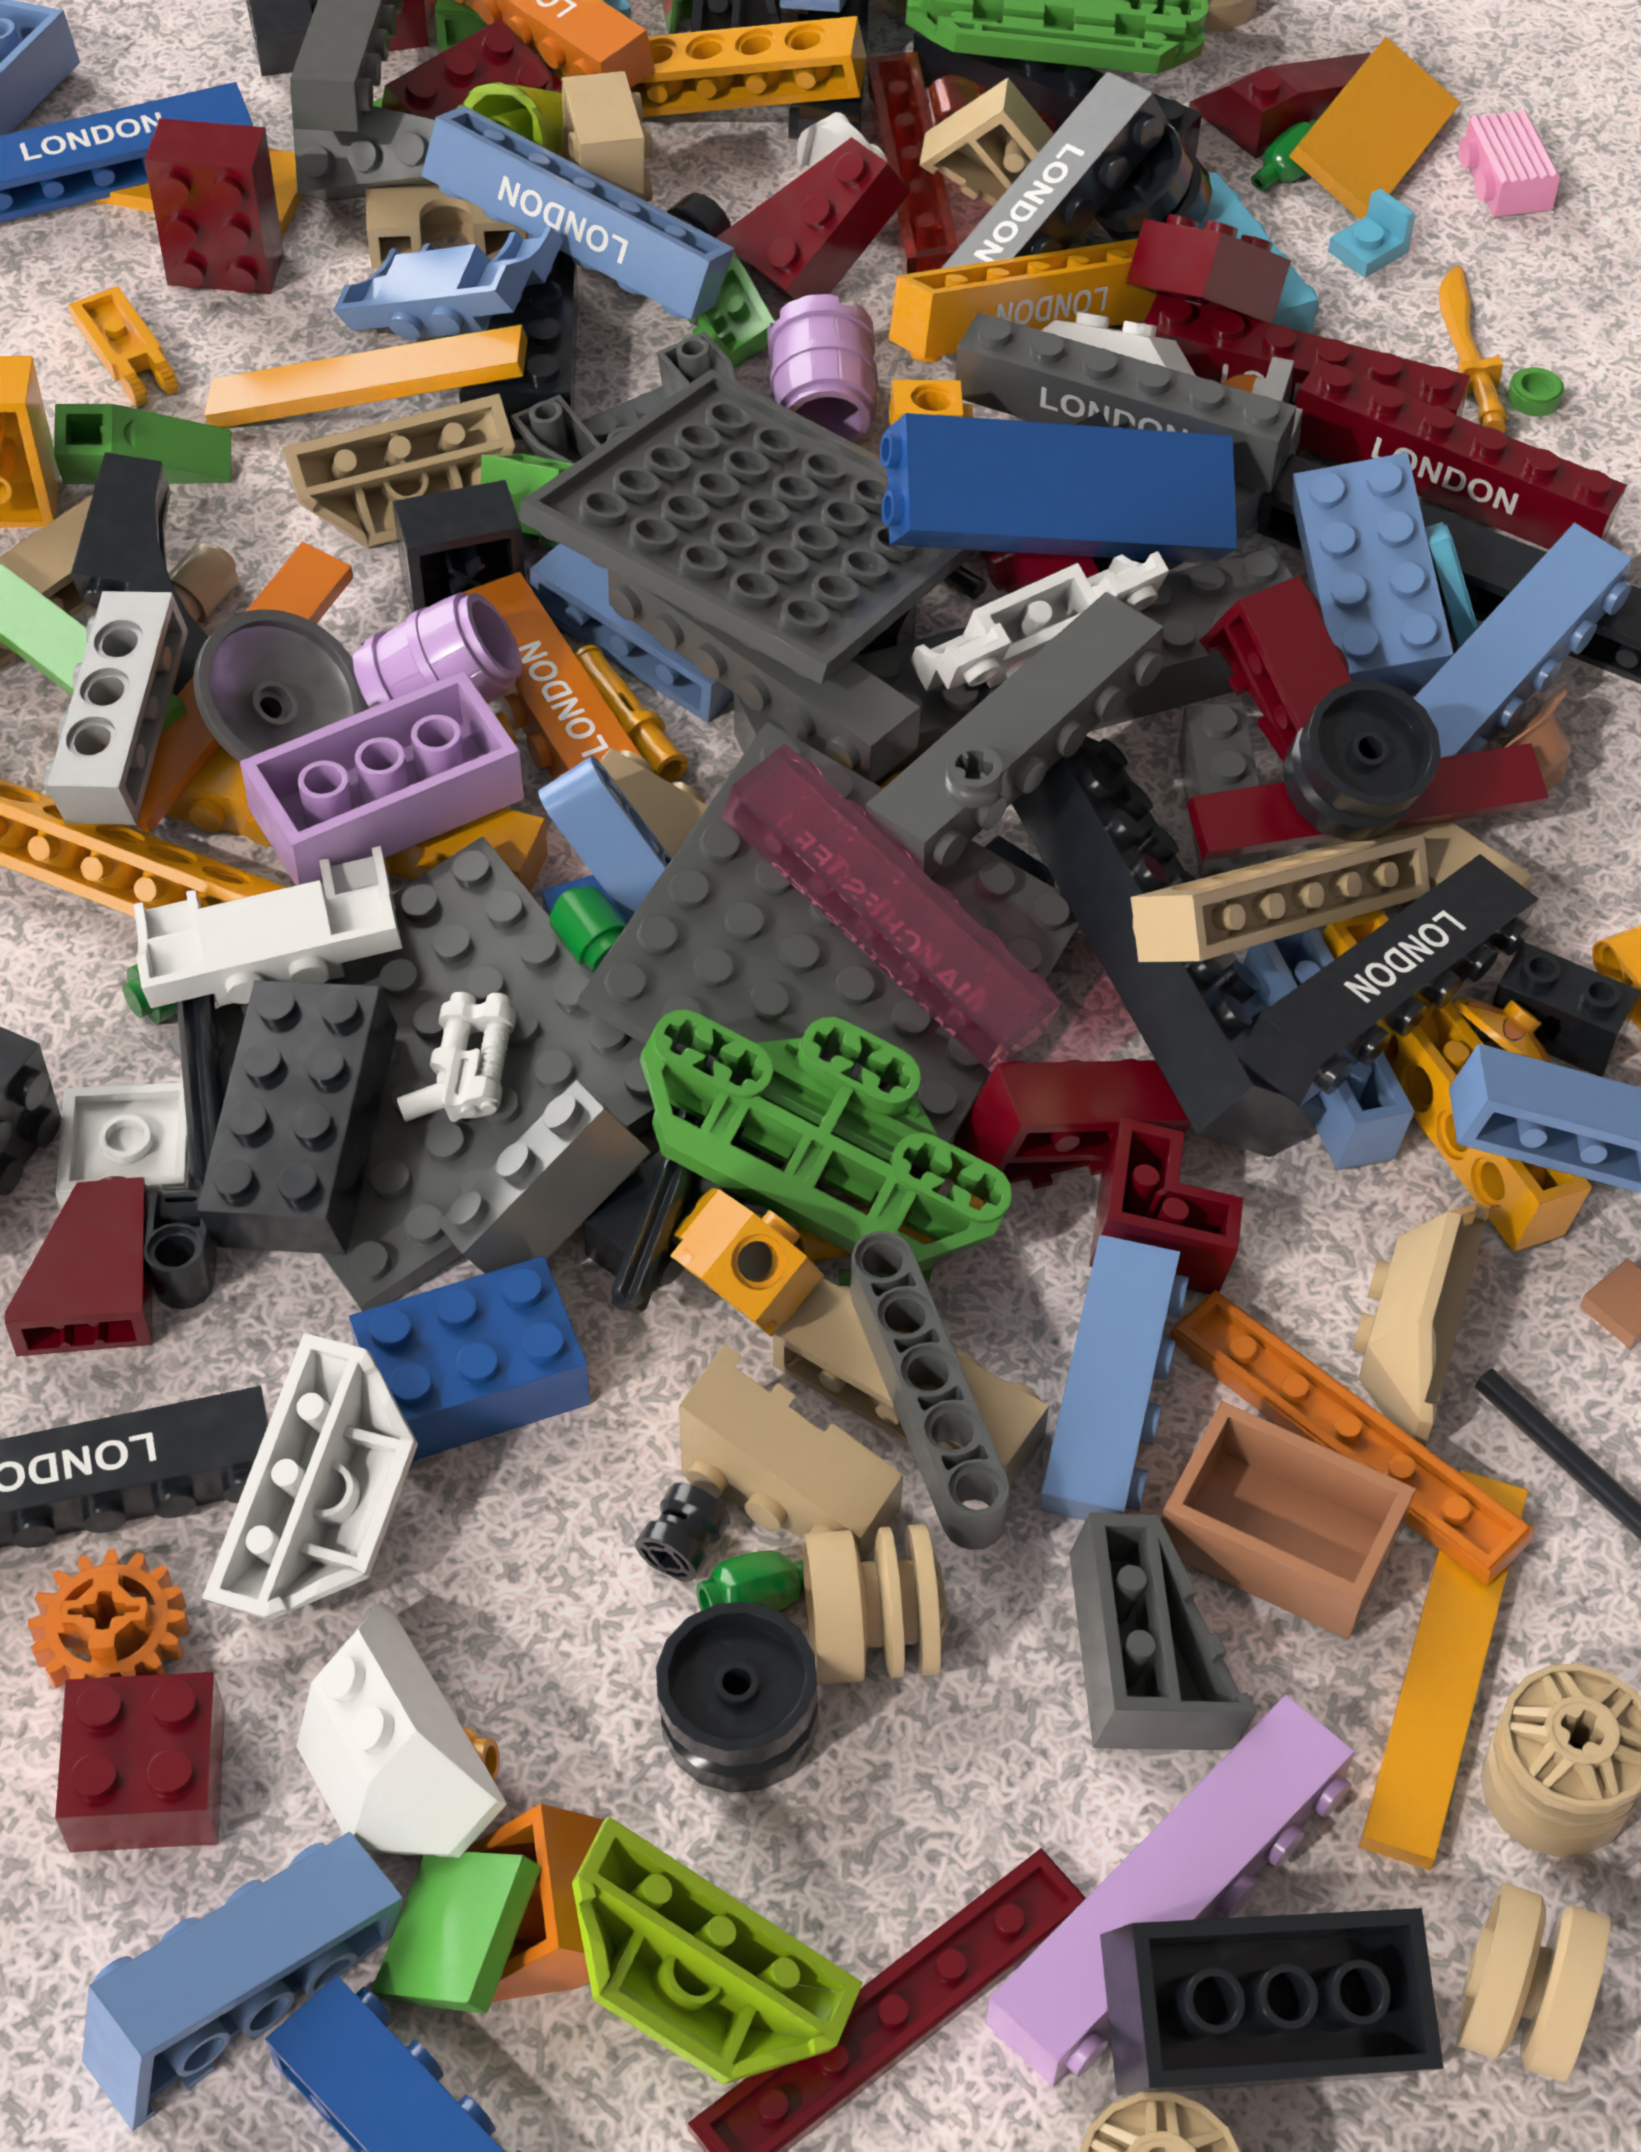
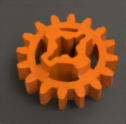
[28,1549,190,1689]

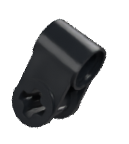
[143,1184,217,1310]

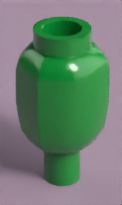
[1251,120,1317,192]
[696,1550,804,1613]

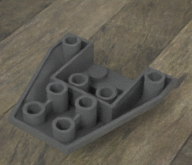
[511,331,737,463]

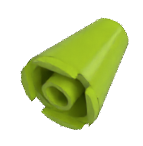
[457,82,563,155]

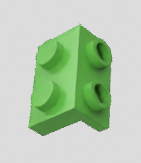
[687,256,776,368]

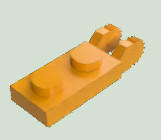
[68,286,179,408]

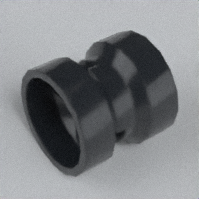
[635,1482,730,1582]

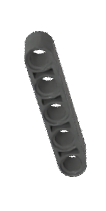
[850,1231,1010,1550]

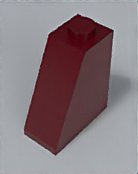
[5,1176,153,1357]

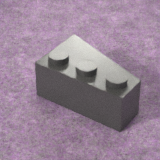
[290,87,437,201]
[1069,1513,1257,1750]

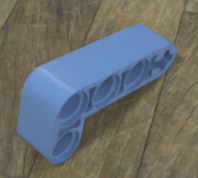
[538,755,672,922]

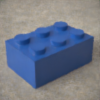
[349,1256,590,1461]

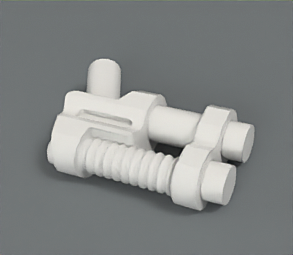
[397,992,517,1122]

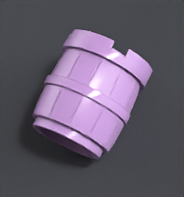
[767,294,878,443]
[352,592,522,706]

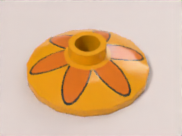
[1452,996,1553,1064]

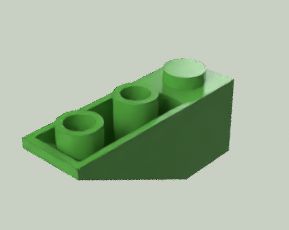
[54,404,232,485]

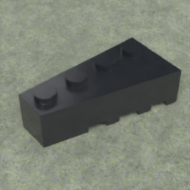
[459,250,578,440]

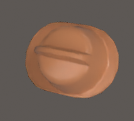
[1501,686,1572,791]

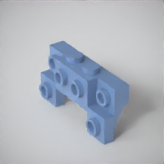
[333,227,563,340]

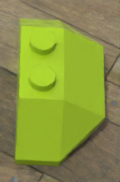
[572,1816,863,2085]

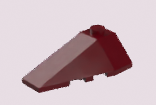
[1189,52,1371,159]

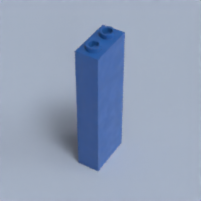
[880,413,1237,563]

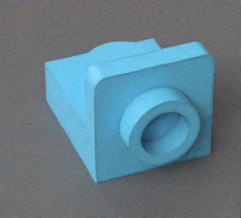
[1328,189,1415,278]

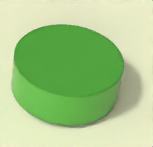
[1507,367,1564,416]

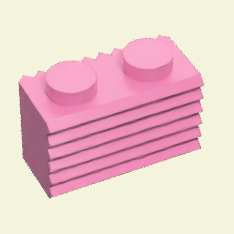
[1459,109,1561,217]

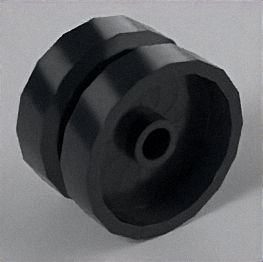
[1094,122,1212,242]
[1283,681,1441,840]
[656,1602,819,1793]

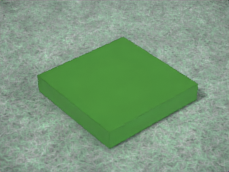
[371,1852,541,2014]

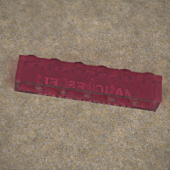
[719,743,1062,1073]

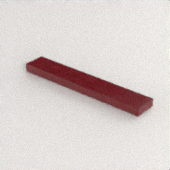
[1187,743,1549,861]
[688,1848,1086,2152]

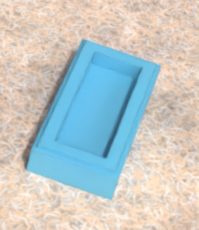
[1425,522,1478,648]

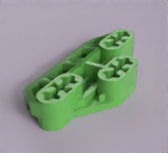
[905,0,1209,74]
[639,1009,1012,1272]

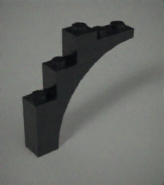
[71,452,273,718]

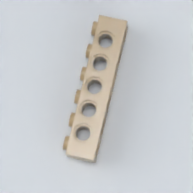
[1131,834,1430,962]

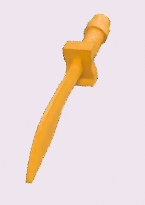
[1439,265,1507,433]

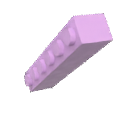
[985,1694,1355,2087]

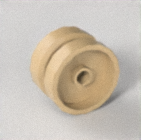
[1456,1883,1611,2083]

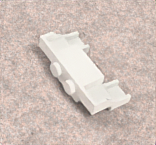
[910,551,1169,691]
[133,846,403,1008]

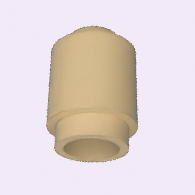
[168,544,239,623]

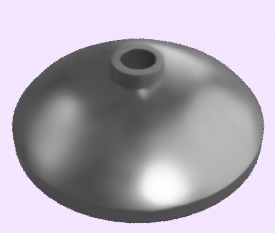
[193,609,369,762]

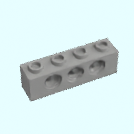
[44,591,188,825]

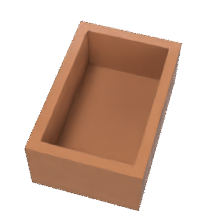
[1161,1400,1416,1640]

